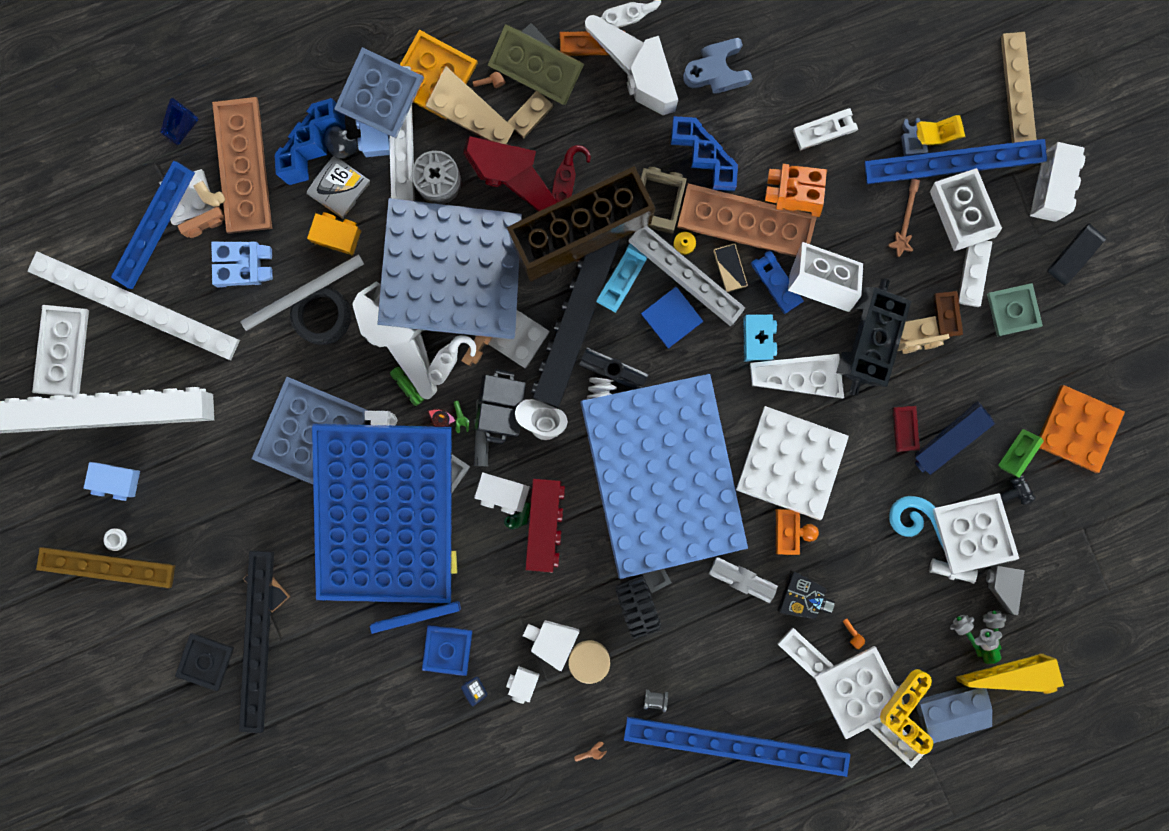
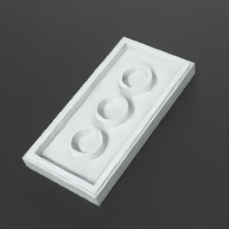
[32,305,89,397]

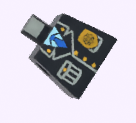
[777,571,835,619]

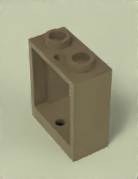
[641,167,687,234]

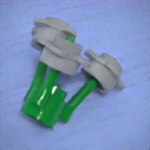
[950,611,1006,664]

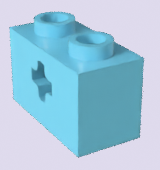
[743,315,777,361]

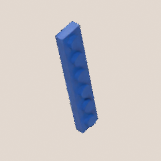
[111,161,195,289]

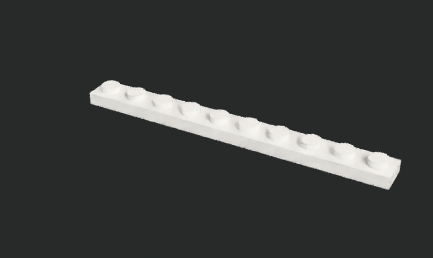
[28,251,240,360]

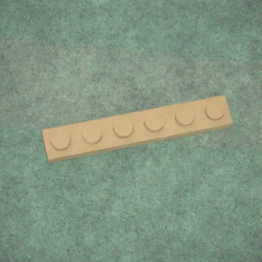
[1001,32,1037,143]

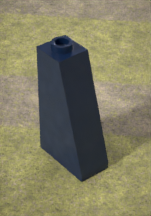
[915,401,995,475]

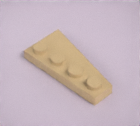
[425,67,514,144]

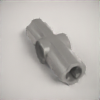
[708,557,778,603]

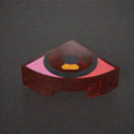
[427,409,456,427]

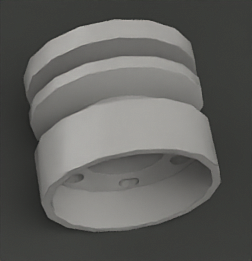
[411,150,462,204]

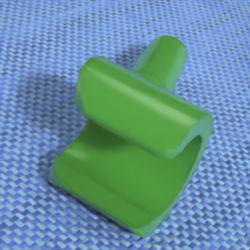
[454,401,469,433]

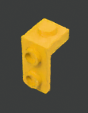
[916,115,965,146]

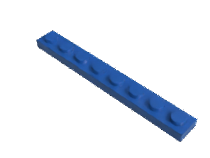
[864,139,1047,184]

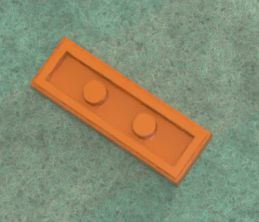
[560,31,625,56]

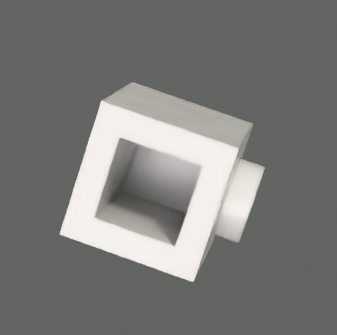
[506,666,539,704]

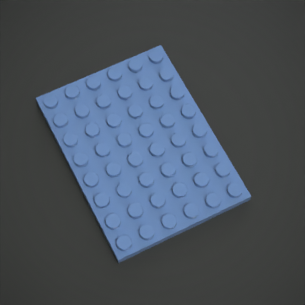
[580,374,748,579]

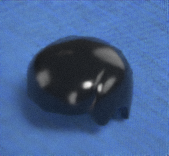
[324,126,358,159]

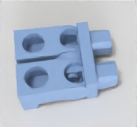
[212,242,273,288]

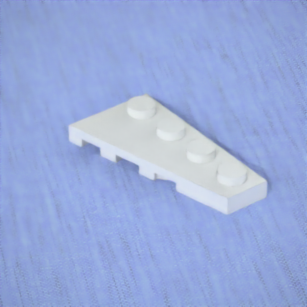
[750,354,844,398]

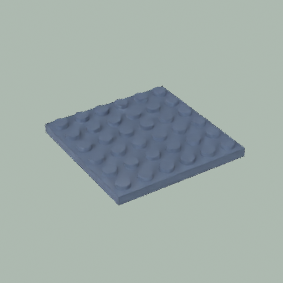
[377,198,522,339]

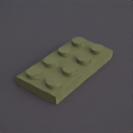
[488,24,584,105]

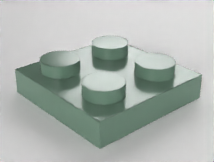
[987,283,1043,337]

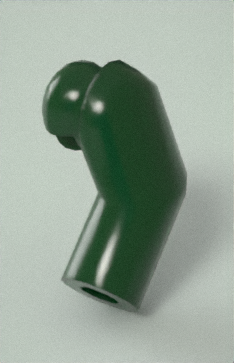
[504,502,531,529]

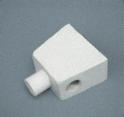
[523,620,579,671]

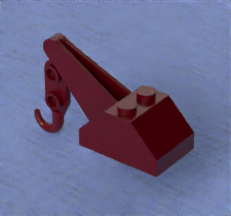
[463,136,591,212]

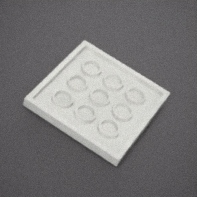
[736,406,849,520]

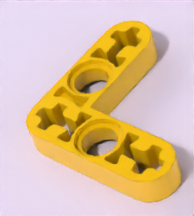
[880,669,933,755]

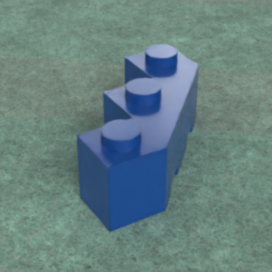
[275,98,346,185]
[671,116,738,192]

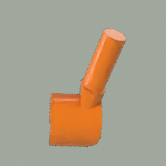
[843,619,865,650]

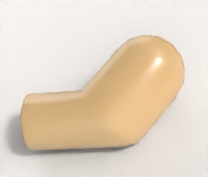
[193,181,225,207]

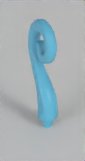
[889,496,944,549]

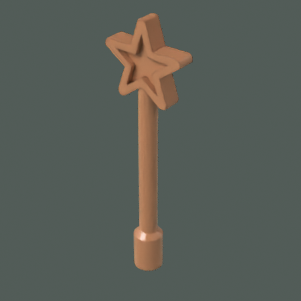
[888,179,920,257]

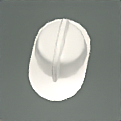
[515,399,568,440]

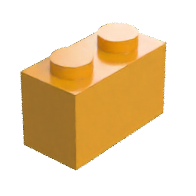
[307,212,361,256]

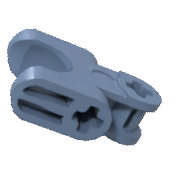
[683,38,753,93]

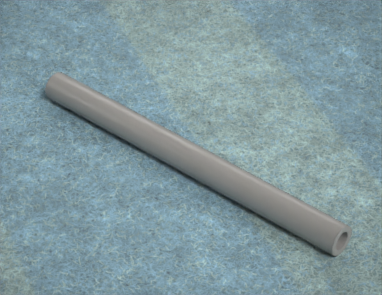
[240,254,364,331]

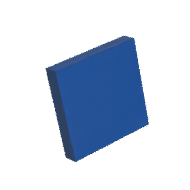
[641,287,703,349]
[422,625,473,676]

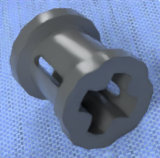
[644,689,668,712]

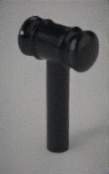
[1000,474,1036,505]

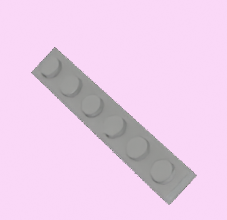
[628,226,745,326]

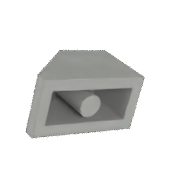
[986,565,1025,615]

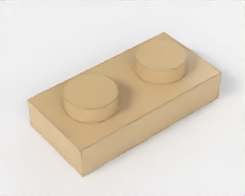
[508,91,553,139]

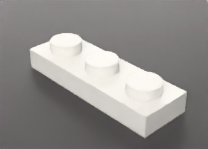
[958,240,992,307]

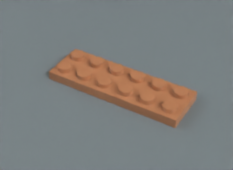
[212,97,272,234]
[677,184,817,257]

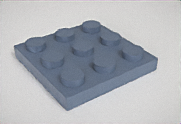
[334,47,424,139]

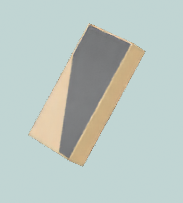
[713,244,748,292]

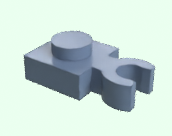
[901,118,928,156]

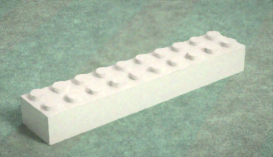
[0,387,214,433]

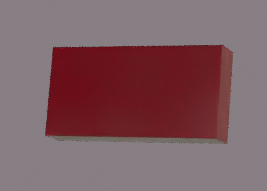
[893,406,920,452]

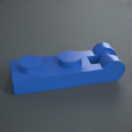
[751,250,804,314]

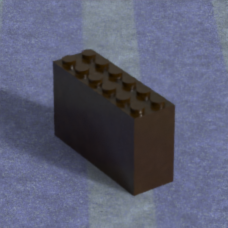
[507,166,655,282]

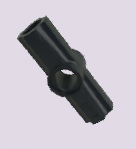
[579,348,648,390]

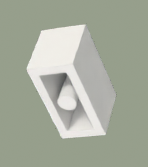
[475,473,530,515]

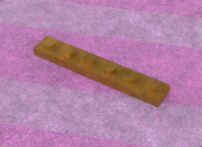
[36,547,175,588]

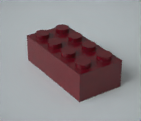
[526,479,565,573]

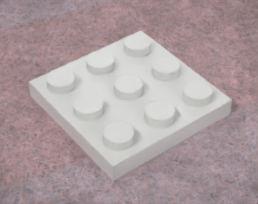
[933,493,1019,575]
[814,646,904,739]

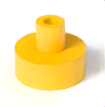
[673,232,696,255]

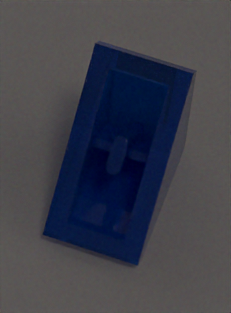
[160,98,199,145]

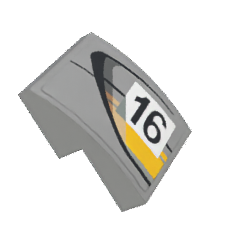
[307,156,370,219]

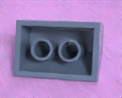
[916,686,992,743]

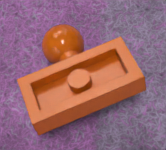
[776,509,819,555]

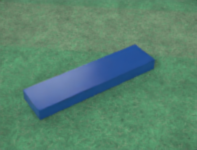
[370,601,461,634]

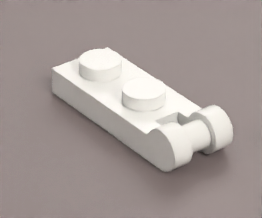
[793,108,858,151]

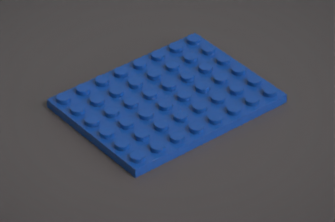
[312,424,452,603]

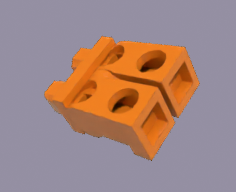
[765,164,827,217]

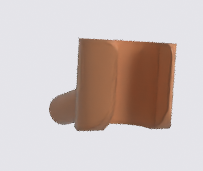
[473,72,505,88]
[574,742,607,761]

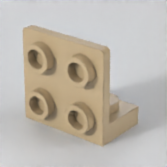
[898,316,949,354]

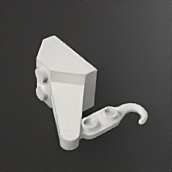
[585,0,678,115]
[352,282,476,399]

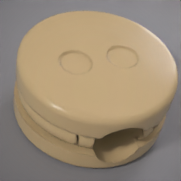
[569,640,610,684]

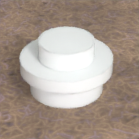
[104,528,127,551]

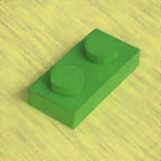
[998,429,1044,478]

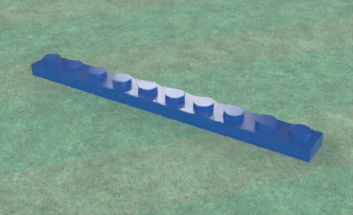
[624,717,850,777]

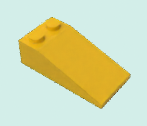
[956,654,1064,694]

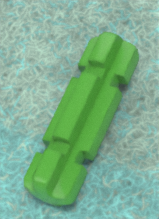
[390,367,424,406]

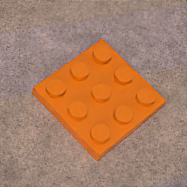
[1039,385,1125,473]

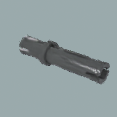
[474,399,489,466]

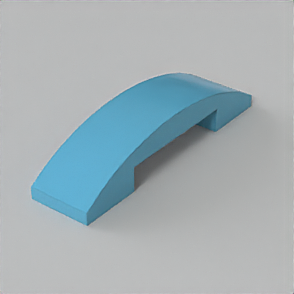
[596,243,647,313]

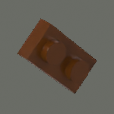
[933,291,963,337]

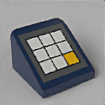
[461,677,487,707]

